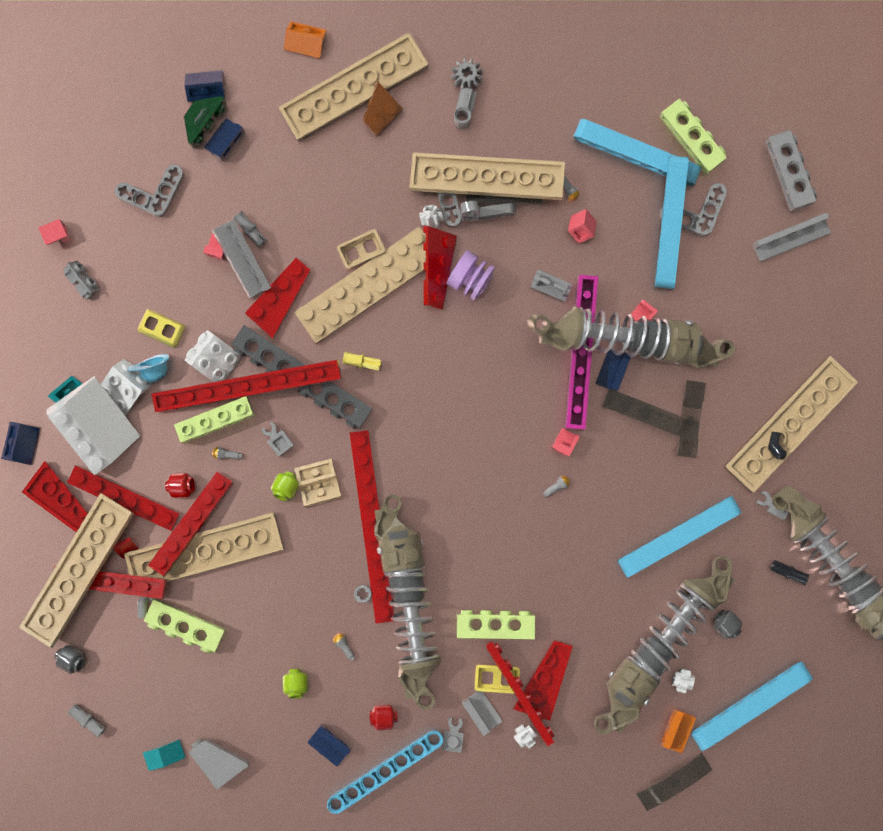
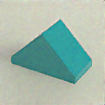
[48,376,82,403]
[143,739,186,771]

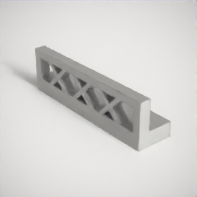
[753,213,831,262]
[212,220,271,298]

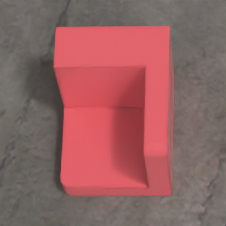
[568,209,597,243]
[38,219,70,245]
[203,234,225,261]
[631,300,658,321]
[552,428,580,457]

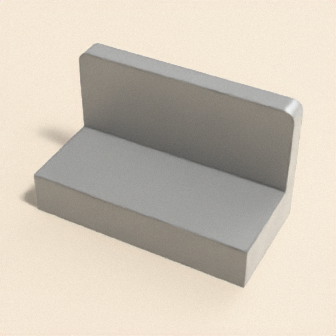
[462,691,502,736]

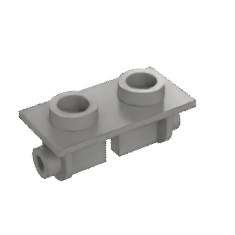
[63,261,100,299]
[530,270,573,302]

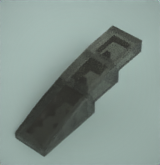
[602,389,684,436]

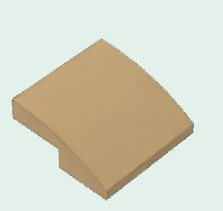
[294,459,342,508]

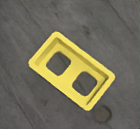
[137,309,186,348]
[475,665,520,694]

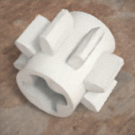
[419,205,443,228]
[672,668,695,694]
[514,725,538,749]

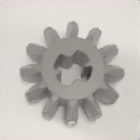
[451,58,483,89]

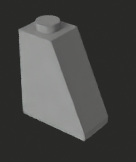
[189,738,250,790]

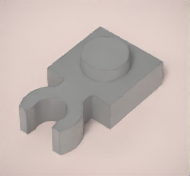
[261,422,294,457]
[756,491,789,520]
[442,717,464,753]

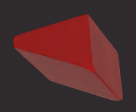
[113,537,139,559]

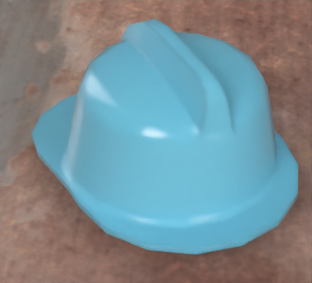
[127,354,169,382]

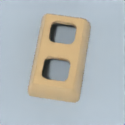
[337,229,385,269]

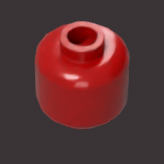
[165,473,195,498]
[369,705,398,731]

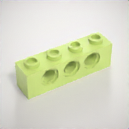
[659,98,727,175]
[174,396,255,444]
[144,599,226,654]
[457,610,535,639]

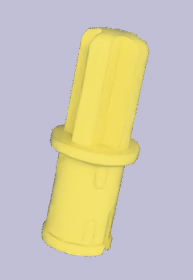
[343,352,381,370]

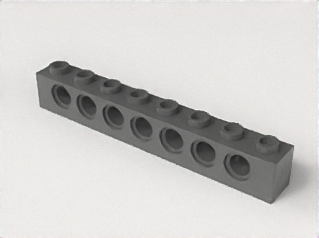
[231,325,373,429]

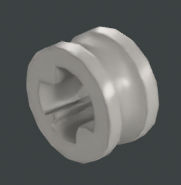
[354,585,372,603]

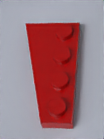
[423,226,457,310]
[245,257,311,339]
[22,461,88,533]
[513,640,573,721]

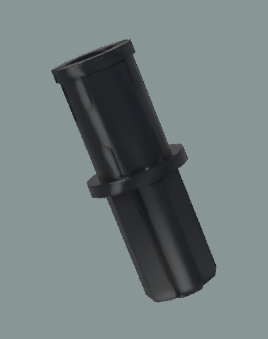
[770,560,809,586]

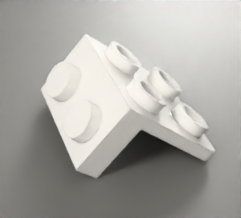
[184,330,241,382]
[101,359,153,415]

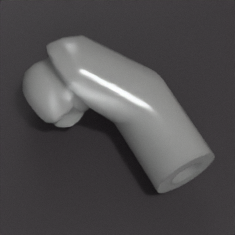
[137,596,155,618]

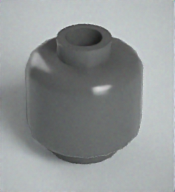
[713,610,742,639]
[55,645,85,674]

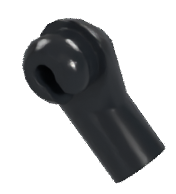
[768,431,787,460]

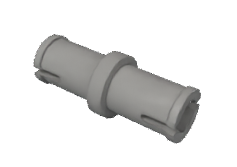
[233,211,267,247]
[68,704,106,738]

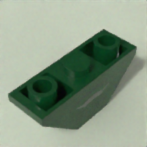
[184,96,226,149]

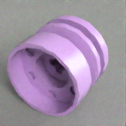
[446,250,495,301]

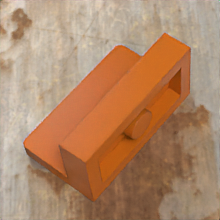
[284,21,327,58]
[660,708,696,753]

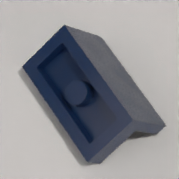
[184,70,225,102]
[204,118,245,161]
[596,349,631,392]
[1,422,39,465]
[308,724,352,766]

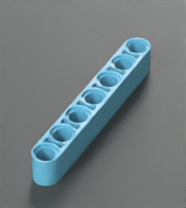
[573,119,702,186]
[655,155,689,289]
[618,496,742,578]
[691,662,813,751]
[327,729,443,814]

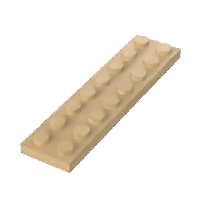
[278,33,428,141]
[409,153,565,200]
[294,226,426,344]
[724,356,858,493]
[19,493,134,648]
[124,512,284,582]

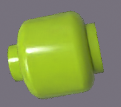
[271,471,299,501]
[282,669,308,699]

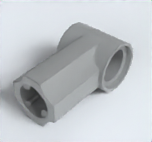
[454,88,477,129]

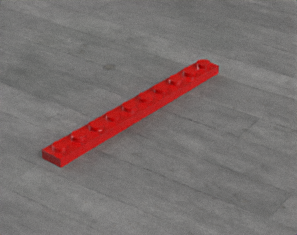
[151,359,342,412]
[349,430,394,623]

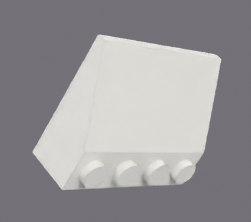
[46,376,140,475]

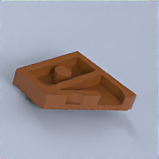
[362,82,403,136]

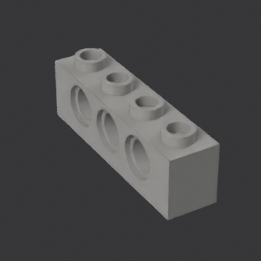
[766,130,817,212]

